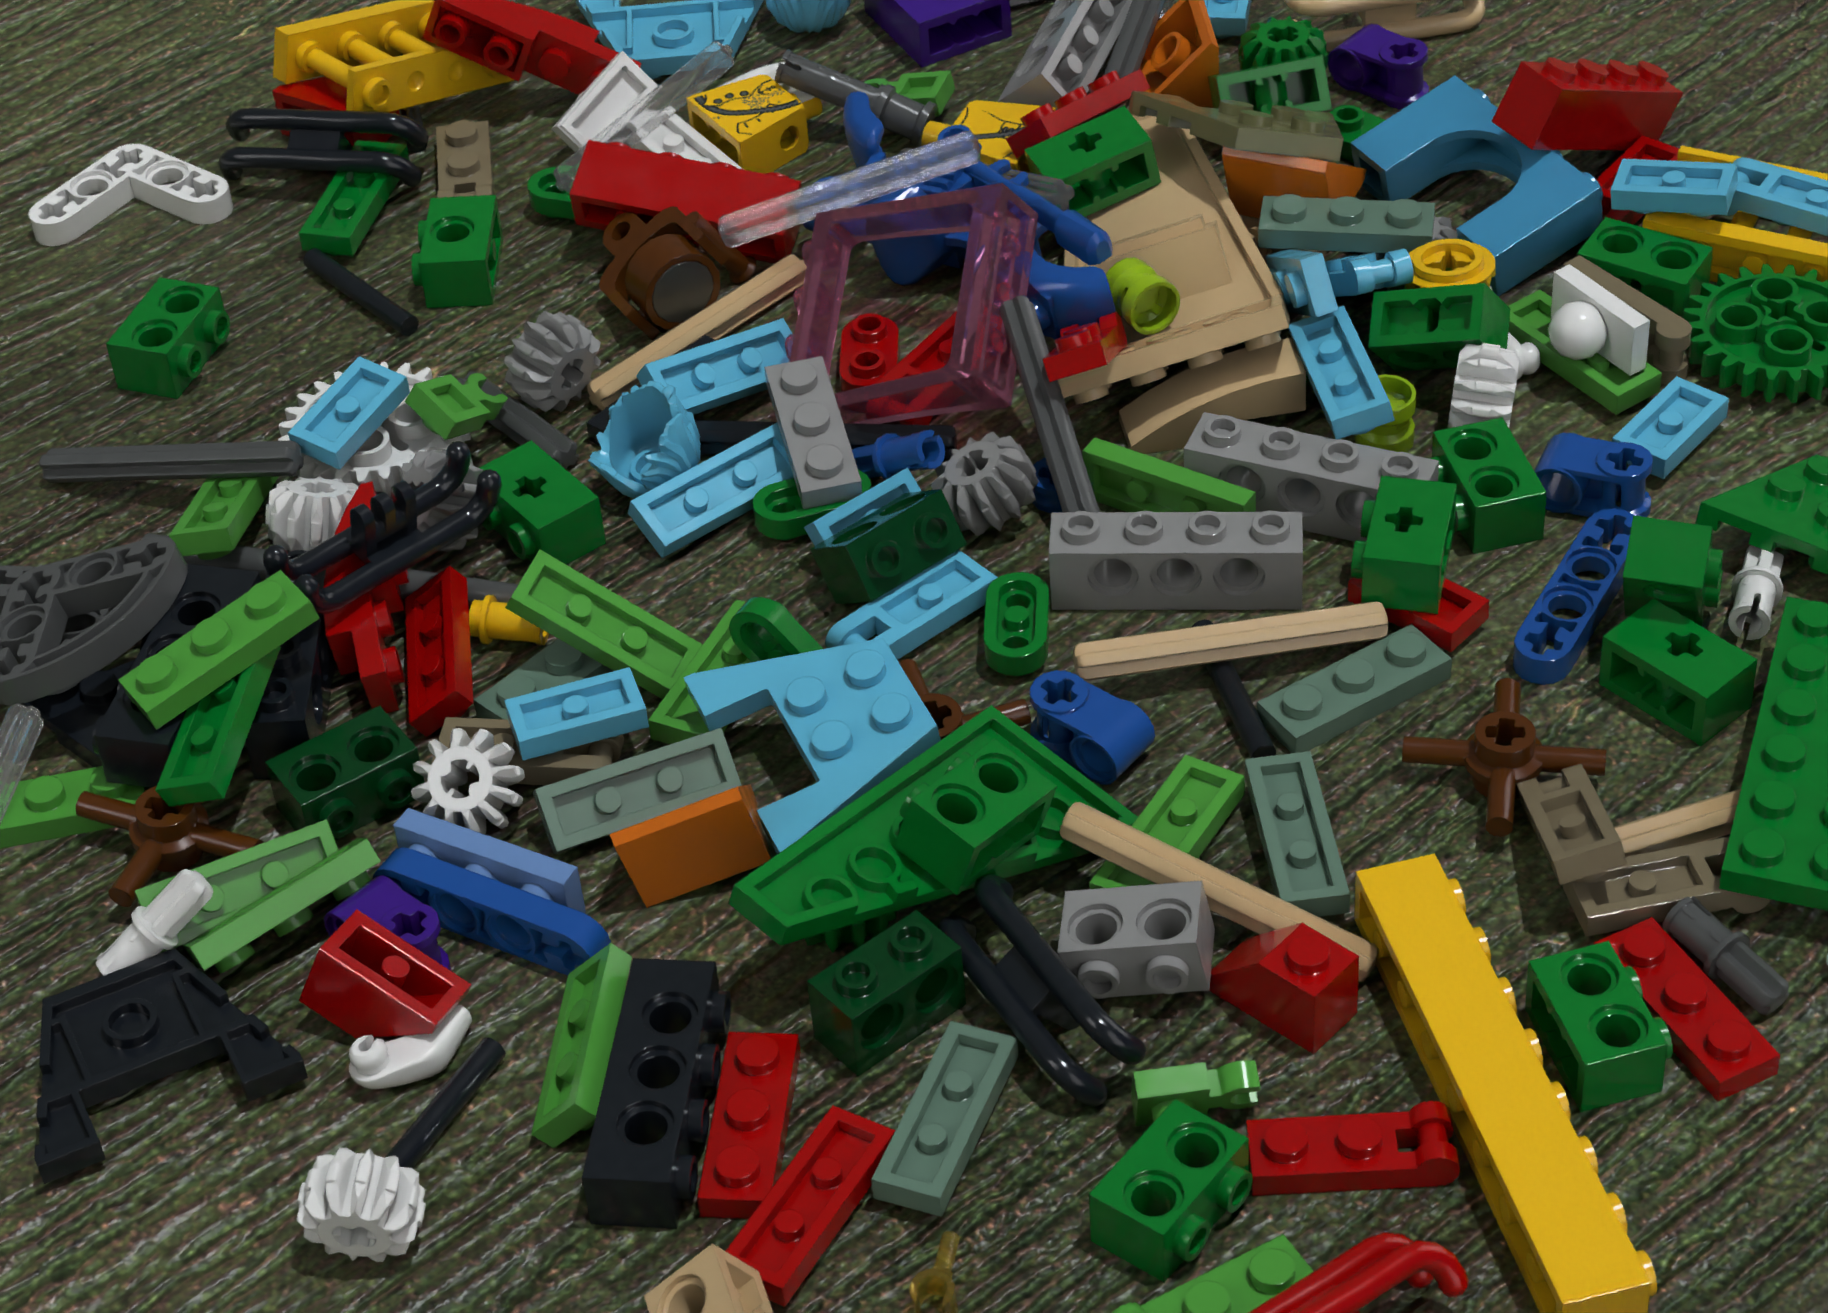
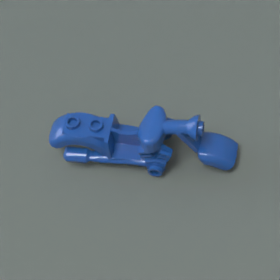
[799,91,1116,340]

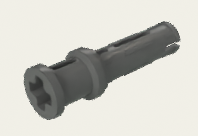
[775,50,937,149]

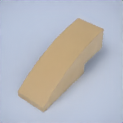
[1119,337,1306,454]

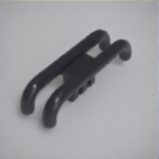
[218,108,429,187]
[263,441,502,614]
[938,874,1146,1107]

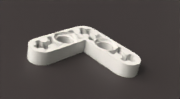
[28,144,234,246]

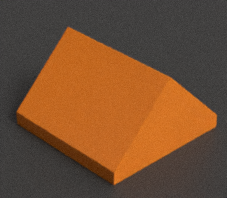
[1139,0,1219,108]
[1222,146,1367,218]
[610,784,771,908]

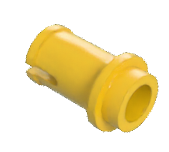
[469,595,549,645]

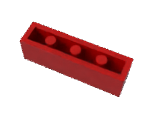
[1491,57,1684,150]
[569,140,803,264]

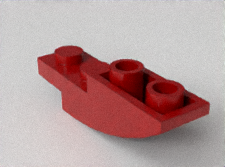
[422,0,642,95]
[324,481,410,713]

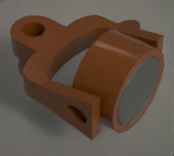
[599,206,756,340]

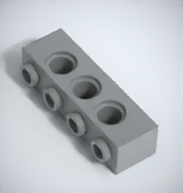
[997,0,1133,110]
[1184,412,1439,542]
[1049,510,1303,610]

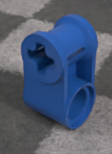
[1534,433,1653,517]
[1030,670,1155,785]

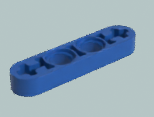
[1513,508,1635,685]
[373,847,611,975]

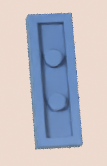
[393,808,586,914]

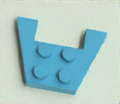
[576,0,764,79]
[683,638,941,854]

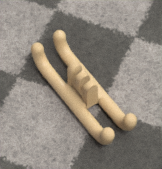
[1283,0,1485,52]

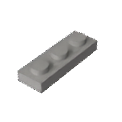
[765,356,862,509]

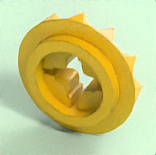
[1406,239,1496,289]

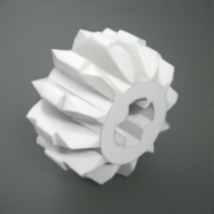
[1447,343,1520,429]
[265,476,359,551]
[411,728,525,834]
[296,1148,426,1262]

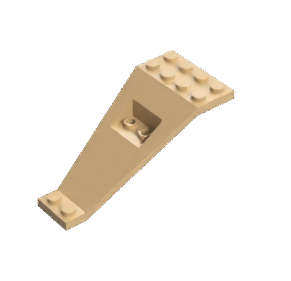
[1058,114,1290,404]

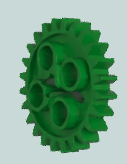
[1683,264,1828,403]

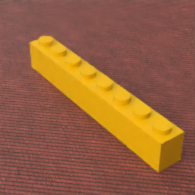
[1354,853,1657,1313]

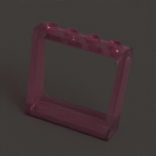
[785,183,1038,424]

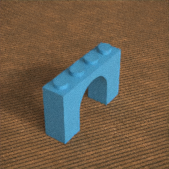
[1351,75,1603,297]

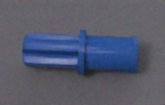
[852,430,945,480]

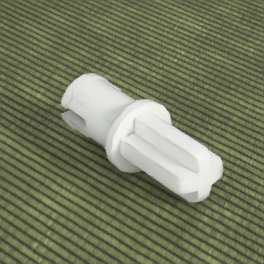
[1728,545,1784,640]
[96,869,213,976]

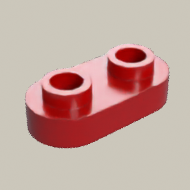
[839,313,900,405]

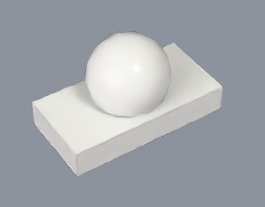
[551,51,660,158]
[1548,264,1650,376]

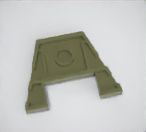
[1129,91,1344,161]

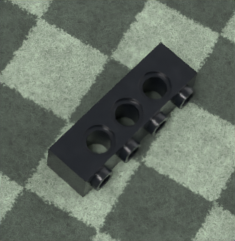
[245,550,336,779]
[92,563,261,788]
[582,958,732,1229]

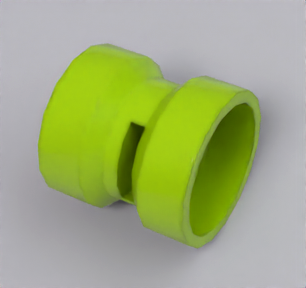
[1106,257,1180,335]
[1355,374,1417,453]

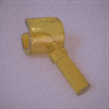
[910,1231,960,1313]

